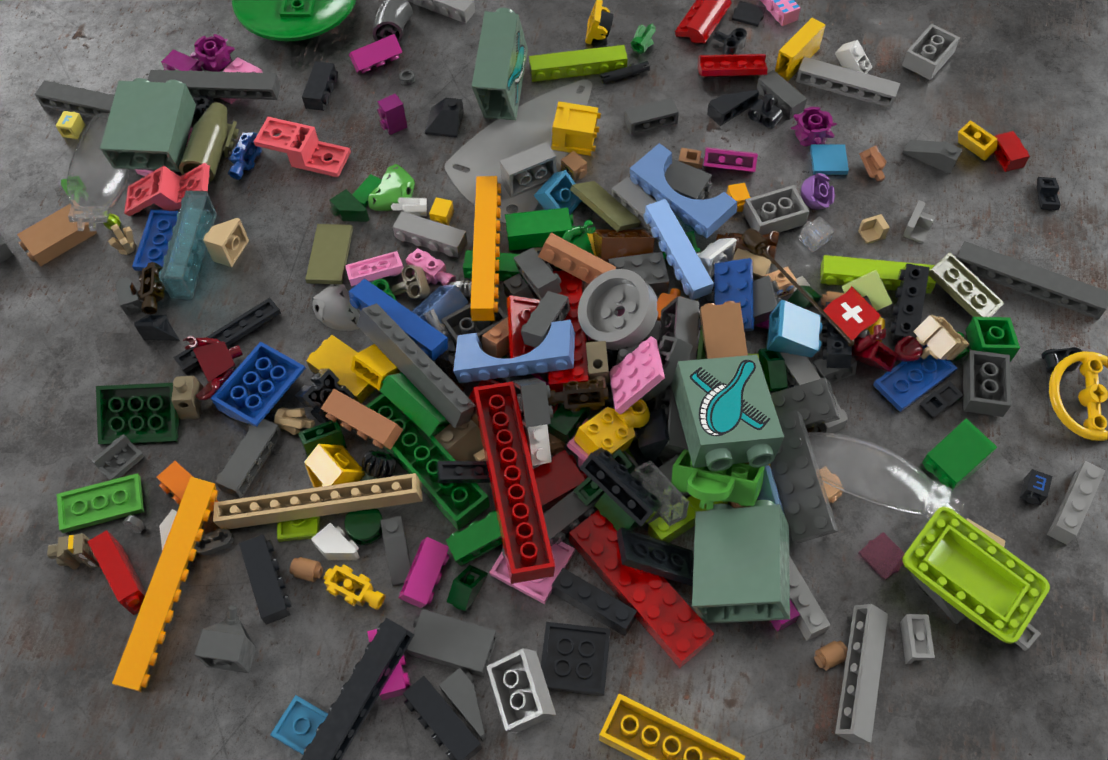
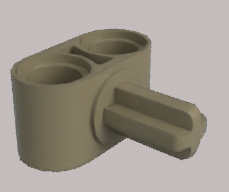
[391,265,430,299]

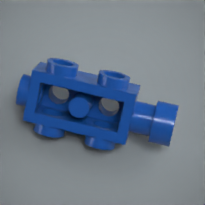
[228,132,262,180]

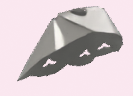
[312,284,360,331]

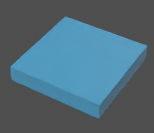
[810,144,849,175]
[270,695,328,755]

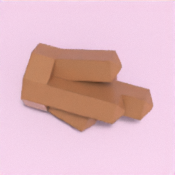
[859,146,887,181]

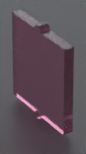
[858,532,905,580]

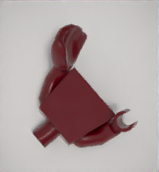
[851,325,923,372]
[183,336,243,400]

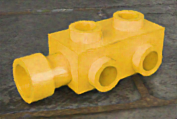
[324,564,386,610]

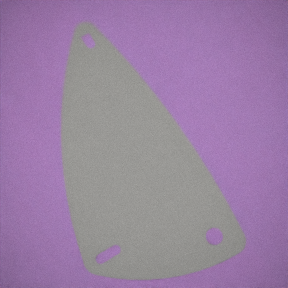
[444,80,592,223]

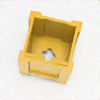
[551,101,601,156]

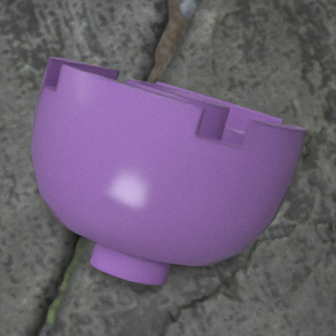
[800,173,835,210]

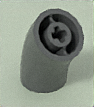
[372,0,413,43]

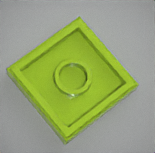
[277,516,320,542]

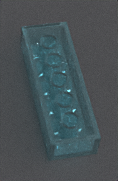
[159,190,217,300]

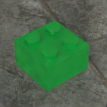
[965,317,1020,362]

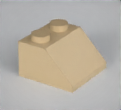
[203,218,249,267]

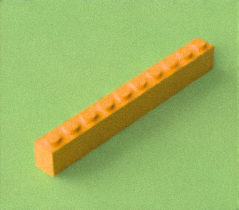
[470,176,501,321]
[112,477,218,692]

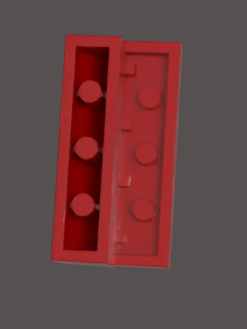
[675,0,732,43]
[698,54,768,76]

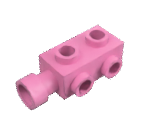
[406,248,456,285]

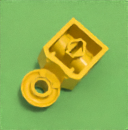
[573,399,650,455]

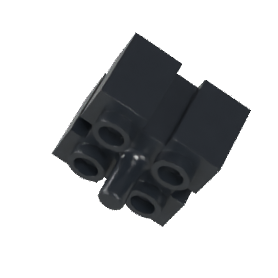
[294,369,355,423]

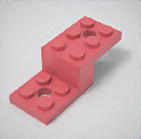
[254,117,351,178]
[124,163,210,216]

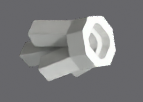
[391,198,427,216]

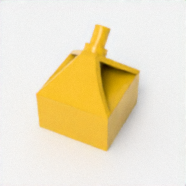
[304,444,365,488]

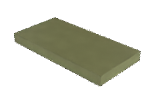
[570,181,641,232]
[305,224,353,284]
[929,252,1004,317]

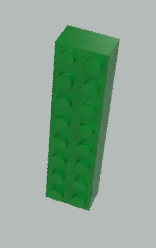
[366,393,490,531]

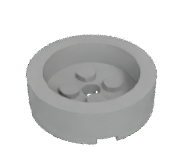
[578,269,658,350]

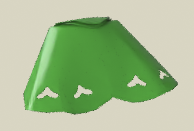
[368,164,415,211]

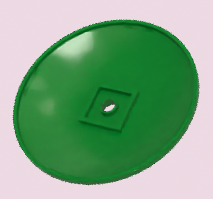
[232,0,356,41]

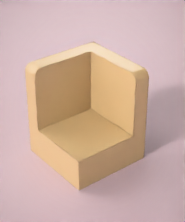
[858,214,890,244]

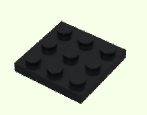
[541,622,611,696]

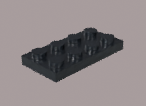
[617,527,694,586]

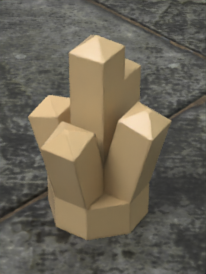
[108,224,136,255]
[274,407,315,435]

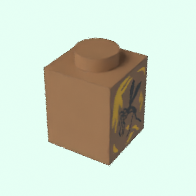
[561,151,587,182]

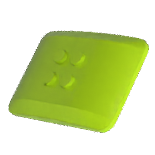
[903,506,1050,644]

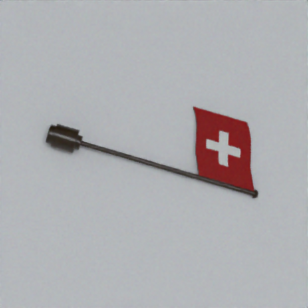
[742,228,880,346]

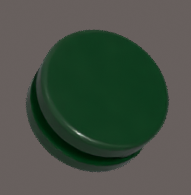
[344,508,383,545]

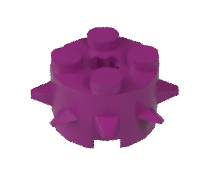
[190,34,235,72]
[791,107,837,147]

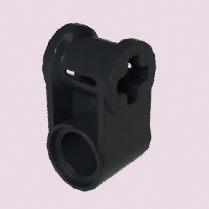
[1041,347,1083,374]

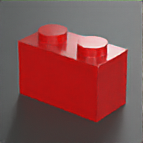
[994,131,1030,172]

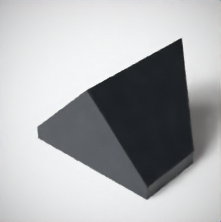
[134,315,180,341]

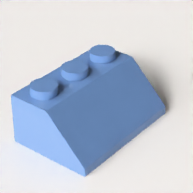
[411,285,468,324]

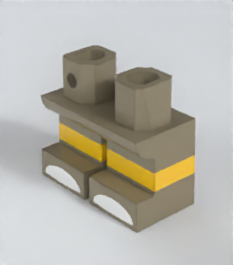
[47,533,99,570]

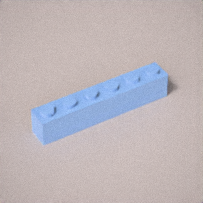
[643,199,714,300]

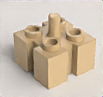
[913,315,969,360]

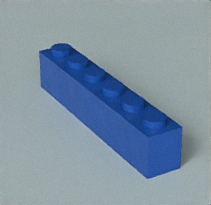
[349,279,448,362]

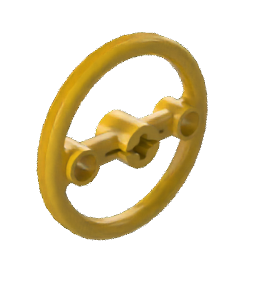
[1049,351,1108,441]

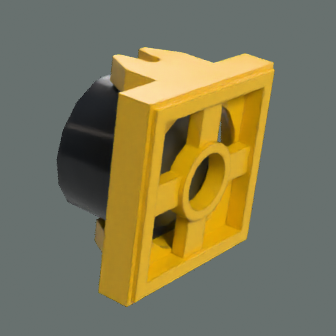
[585,0,614,44]

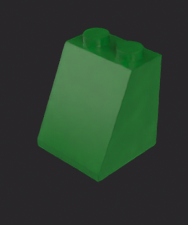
[922,418,997,492]

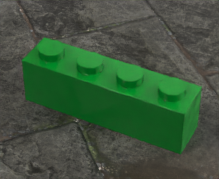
[463,250,528,284]
[446,511,503,566]

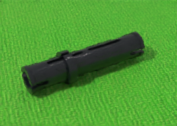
[601,61,650,84]

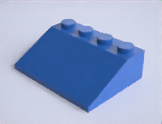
[211,341,306,427]

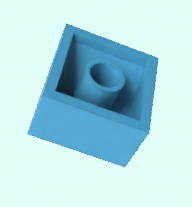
[534,170,582,214]

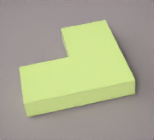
[842,270,893,311]

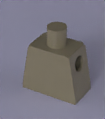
[586,341,610,388]
[172,376,204,419]

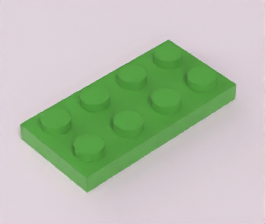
[57,473,144,533]

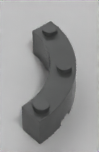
[605,335,693,407]

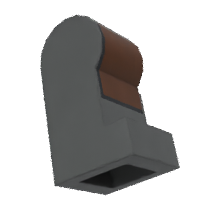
[115,277,142,314]

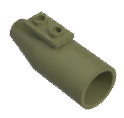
[179,102,239,183]

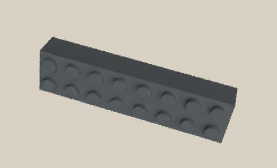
[654,296,700,459]

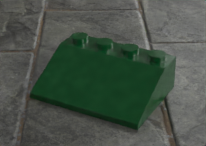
[96,383,180,444]

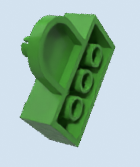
[671,449,765,510]

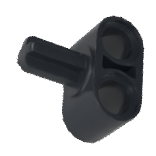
[713,28,747,55]
[748,94,783,129]

